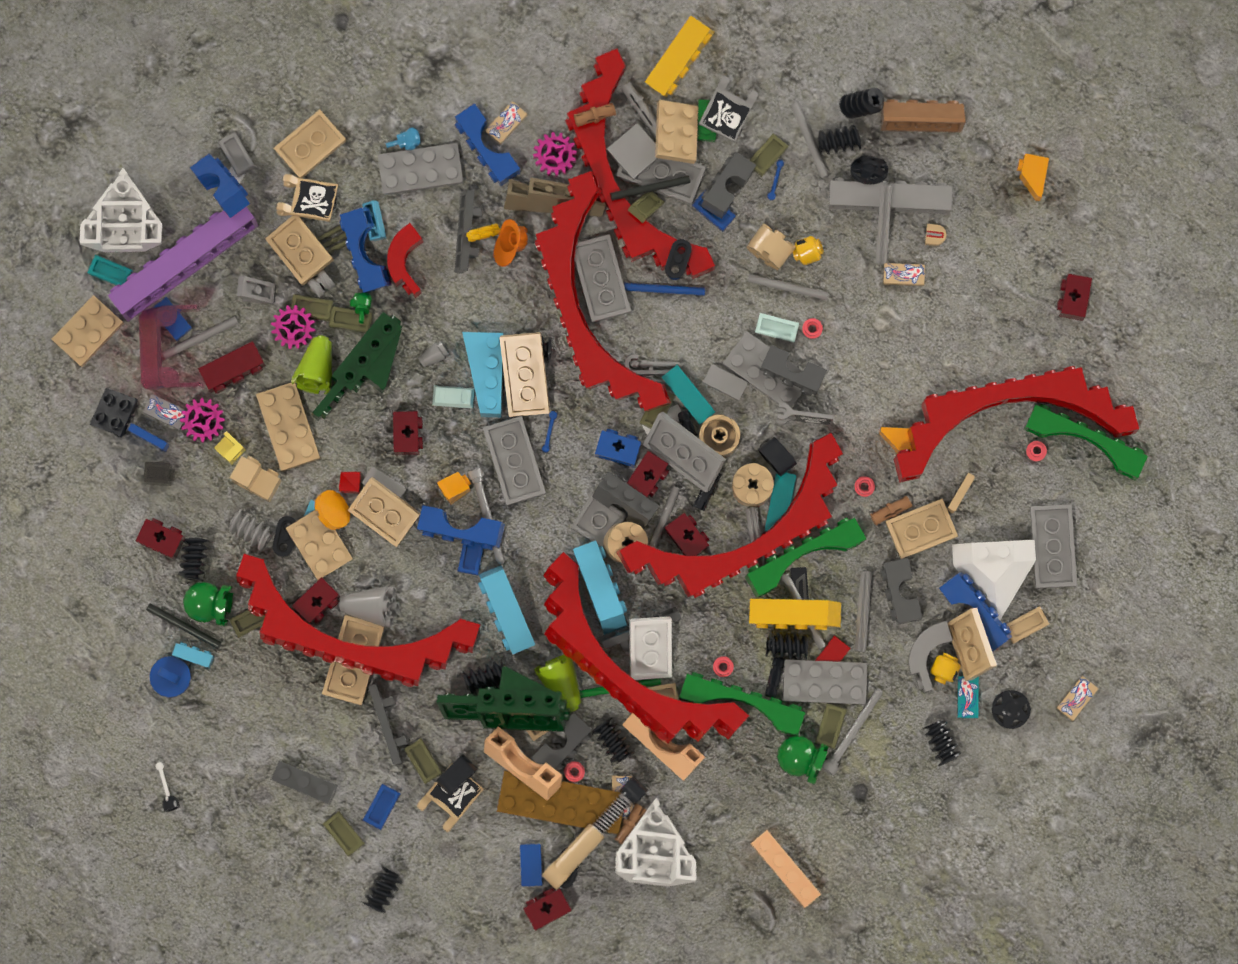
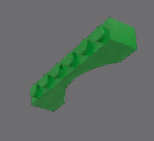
[1023,404,1148,481]
[745,517,866,599]
[679,672,805,736]

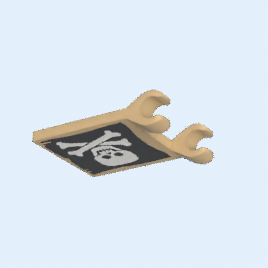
[276,174,338,222]
[417,763,484,832]

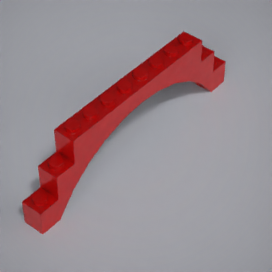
[565,48,715,280]
[535,171,671,412]
[893,366,1139,483]
[616,433,843,598]
[543,552,749,744]
[236,554,480,687]

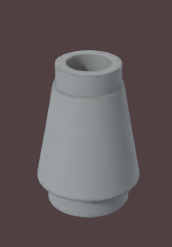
[418,341,450,368]

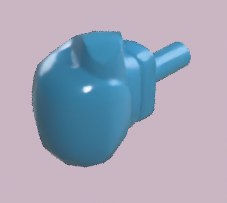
[386,128,421,150]

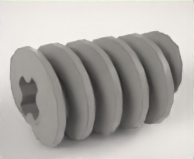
[228,509,274,551]

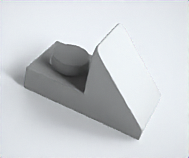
[237,276,275,304]

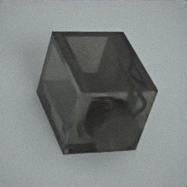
[144,462,175,486]

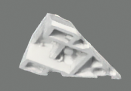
[80,168,162,252]
[952,540,1036,620]
[616,798,696,886]

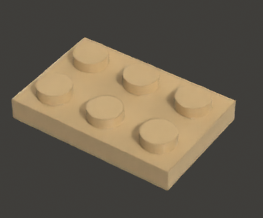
[655,100,698,164]
[274,109,346,178]
[265,216,334,286]
[52,295,124,367]
[348,477,421,547]
[885,498,958,560]
[285,510,353,581]
[947,608,997,681]

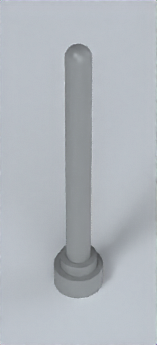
[467,468,505,565]
[822,688,883,776]

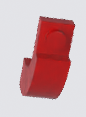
[387,223,423,298]

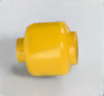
[793,236,824,265]
[930,653,961,685]

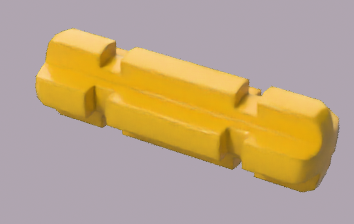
[466,223,500,242]

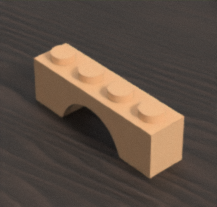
[623,713,705,781]
[484,727,562,800]
[750,830,821,908]

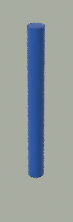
[624,283,705,296]

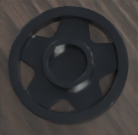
[850,155,888,184]
[992,690,1031,729]

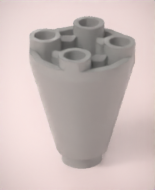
[340,586,400,627]

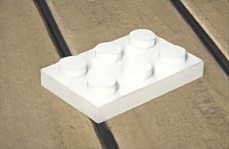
[629,616,672,680]

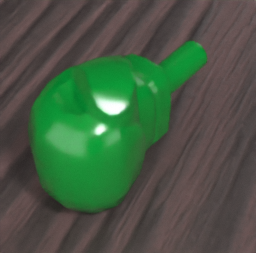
[350,292,372,324]

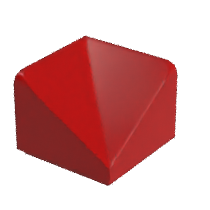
[339,472,361,494]

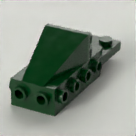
[312,312,402,421]
[436,667,570,732]

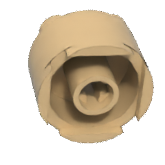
[747,223,796,270]
[699,415,740,458]
[732,463,774,507]
[603,522,648,563]

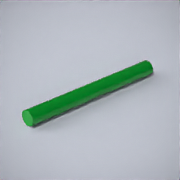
[579,678,661,698]

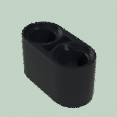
[758,437,797,477]
[436,754,478,796]

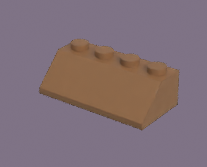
[881,99,965,132]

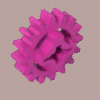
[533,132,577,177]
[271,305,316,349]
[180,398,225,443]

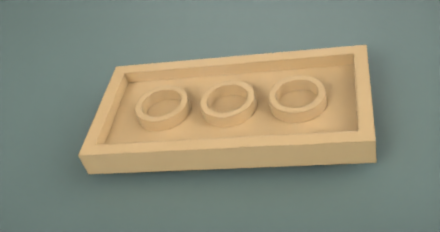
[499,332,550,417]
[256,382,321,472]
[322,615,385,706]

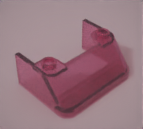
[139,304,203,391]

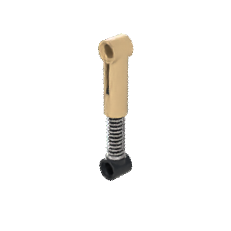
[541,776,648,890]

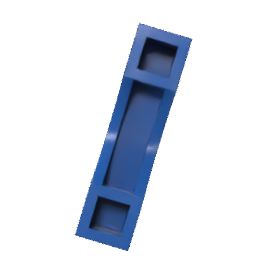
[454,103,521,186]
[190,153,250,218]
[340,207,392,293]
[417,505,505,551]
[939,572,1012,652]

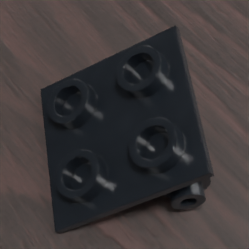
[89,388,138,438]

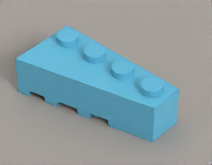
[462,332,503,418]
[573,541,627,635]
[478,565,535,654]

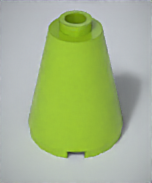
[291,335,332,394]
[534,654,582,712]

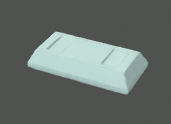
[755,313,799,343]
[432,385,475,409]

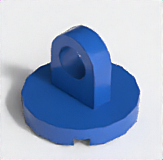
[149,656,191,698]

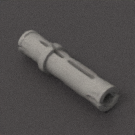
[621,82,657,138]

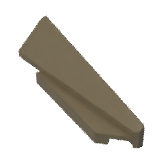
[504,177,605,217]

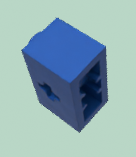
[595,429,641,468]

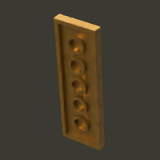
[497,771,623,834]

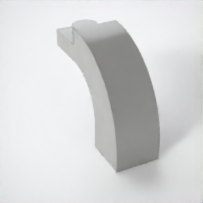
[908,621,953,694]

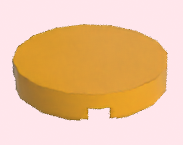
[315,490,350,530]

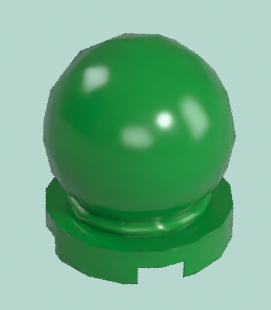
[183,582,233,626]
[777,736,829,785]

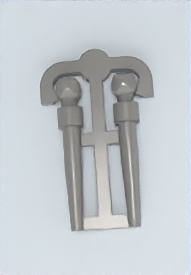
[625,354,680,384]

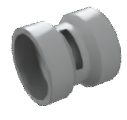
[307,270,335,298]

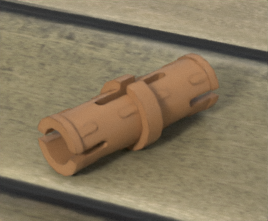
[574,103,616,127]
[870,496,912,526]
[614,804,647,845]

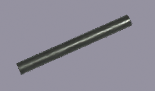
[610,175,690,201]
[146,603,222,649]

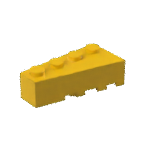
[645,15,715,97]
[749,599,841,630]

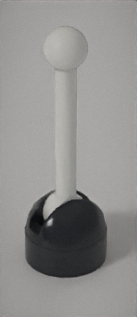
[155,762,180,812]

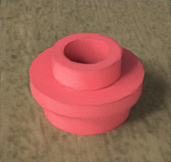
[802,318,823,339]
[1026,441,1047,461]
[854,476,875,497]
[713,656,734,677]
[564,761,585,782]

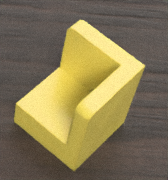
[215,431,246,465]

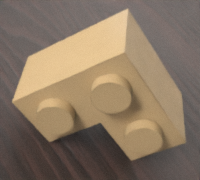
[230,456,282,502]

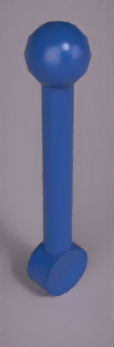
[768,160,784,201]
[542,411,557,453]

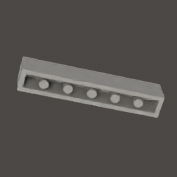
[828,178,952,214]

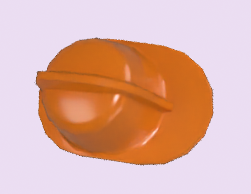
[494,219,528,267]

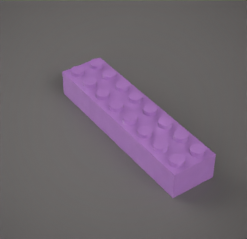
[108,207,258,322]

